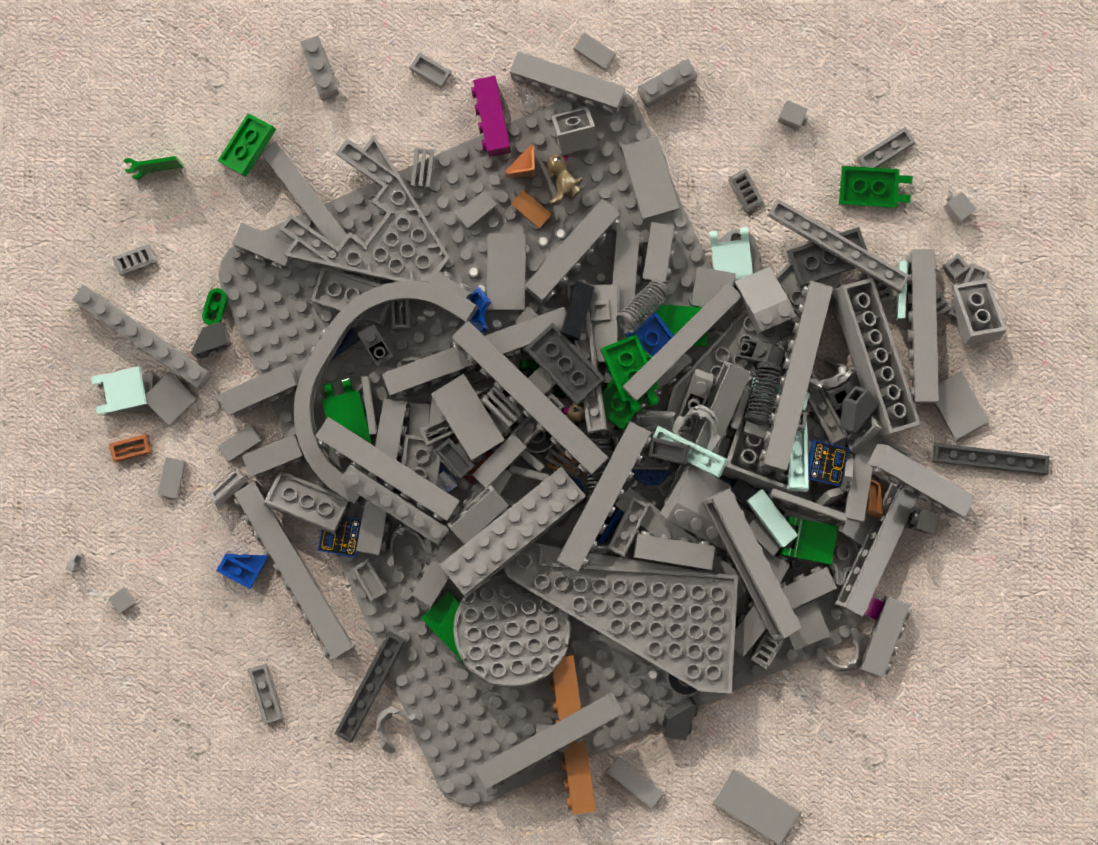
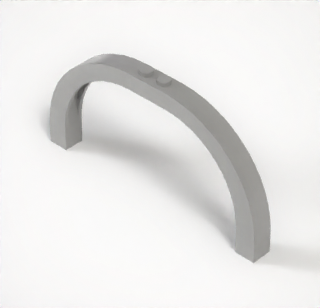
[294,281,479,504]

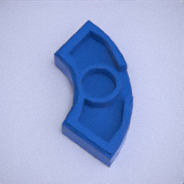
[465,287,491,334]

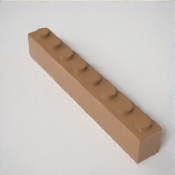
[550,654,596,815]

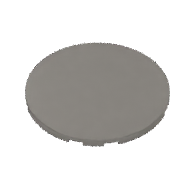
[453,572,570,688]

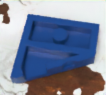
[216,554,268,590]

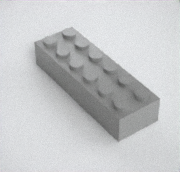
[525,199,620,305]

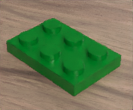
[217,113,276,177]

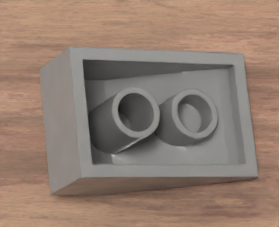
[734,267,796,335]
[952,279,1007,346]

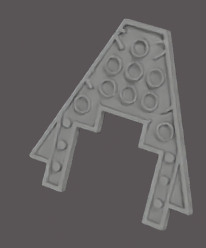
[279,135,450,283]

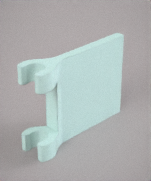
[709,227,753,282]
[91,366,147,415]

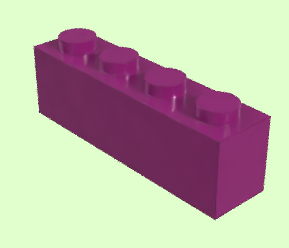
[471,75,511,157]

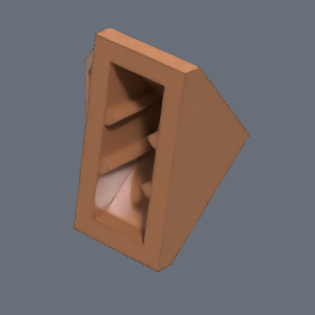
[505,144,535,178]

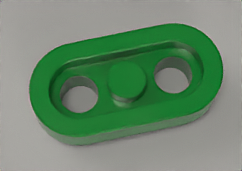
[202,288,228,325]

